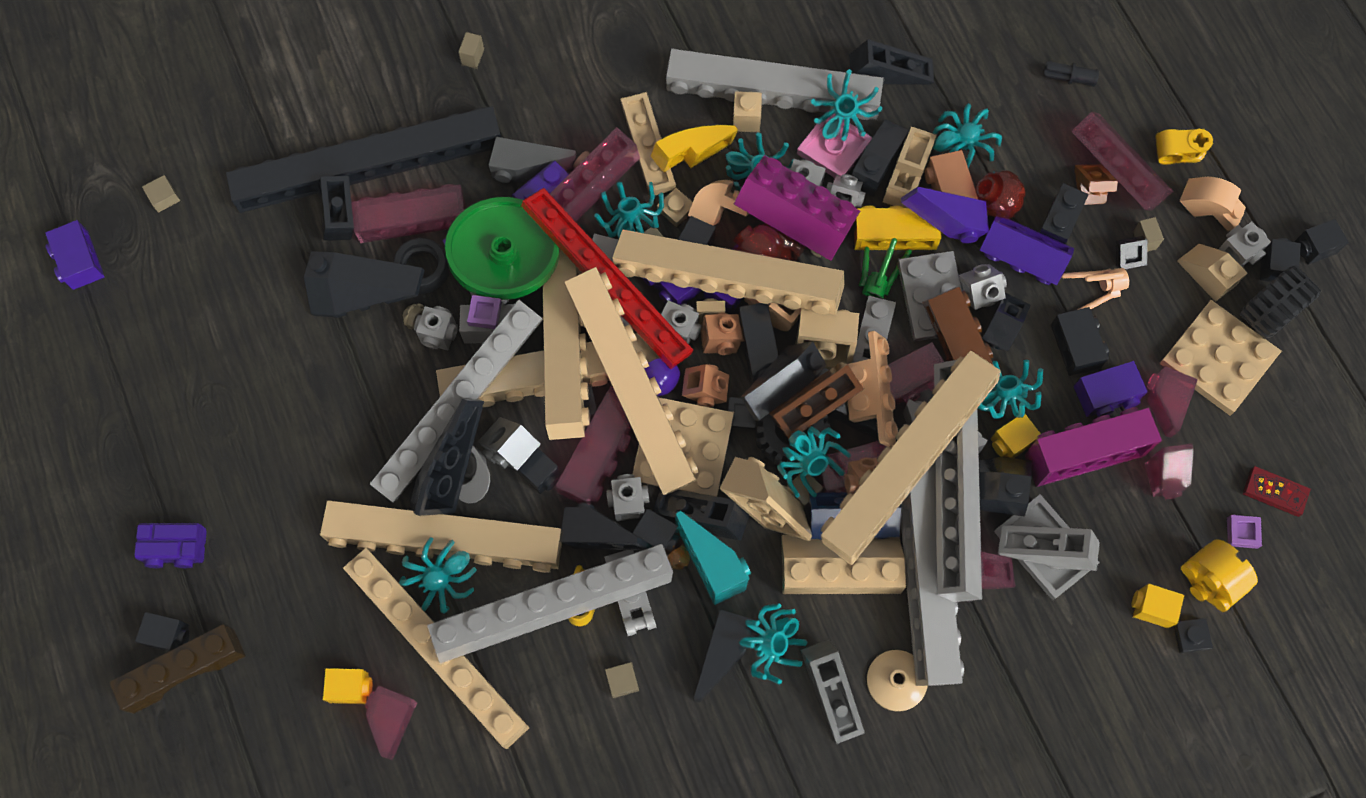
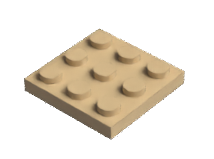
[1160,300,1281,415]
[633,398,734,497]

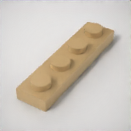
[621,92,676,195]

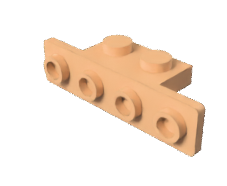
[848,331,898,448]

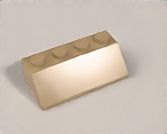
[781,535,906,594]

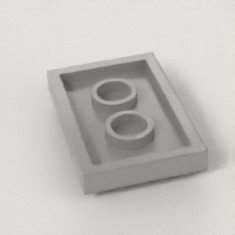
[897,251,962,341]
[994,494,1100,601]

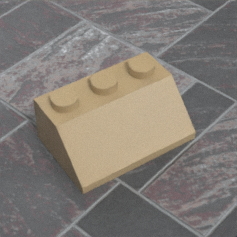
[720,457,812,541]

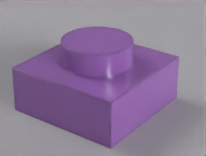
[467,295,502,329]
[1227,515,1262,549]

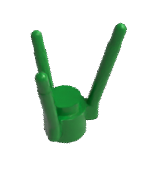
[859,238,912,299]

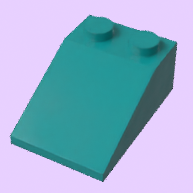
[675,511,751,605]

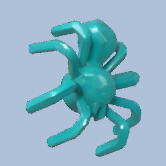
[811,69,882,142]
[932,103,1002,168]
[726,132,794,191]
[594,182,664,239]
[978,360,1043,419]
[777,426,851,498]
[399,537,477,614]
[739,604,807,685]

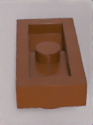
[1075,164,1118,205]

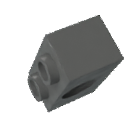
[477,417,540,470]

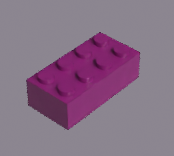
[734,155,860,261]
[1024,407,1162,487]

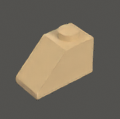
[1177,244,1248,302]

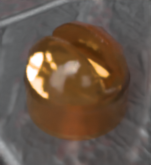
[667,545,690,570]

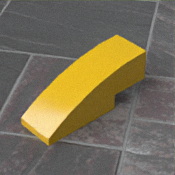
[651,125,738,172]

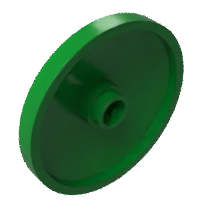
[445,197,560,300]

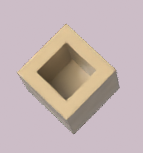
[733,91,762,132]

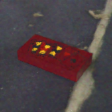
[1243,466,1311,517]

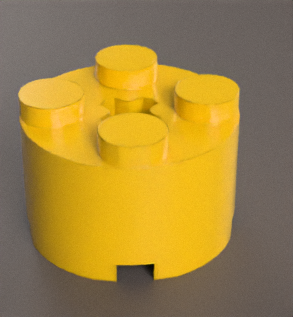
[1181,539,1257,612]

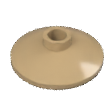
[867,650,927,711]

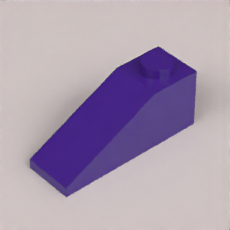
[901,187,989,243]

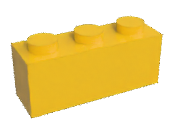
[853,206,941,250]

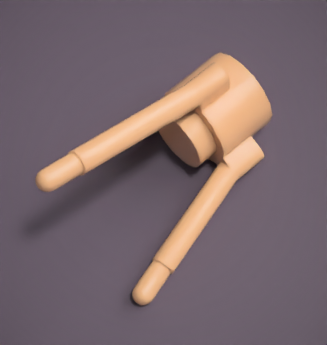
[1061,268,1129,310]

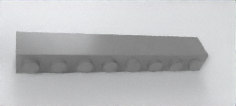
[666,49,883,120]
[370,300,543,502]
[934,360,982,602]
[901,462,964,686]
[427,544,673,663]

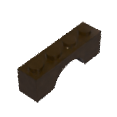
[109,624,246,713]

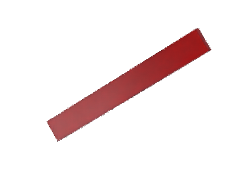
[521,188,693,369]

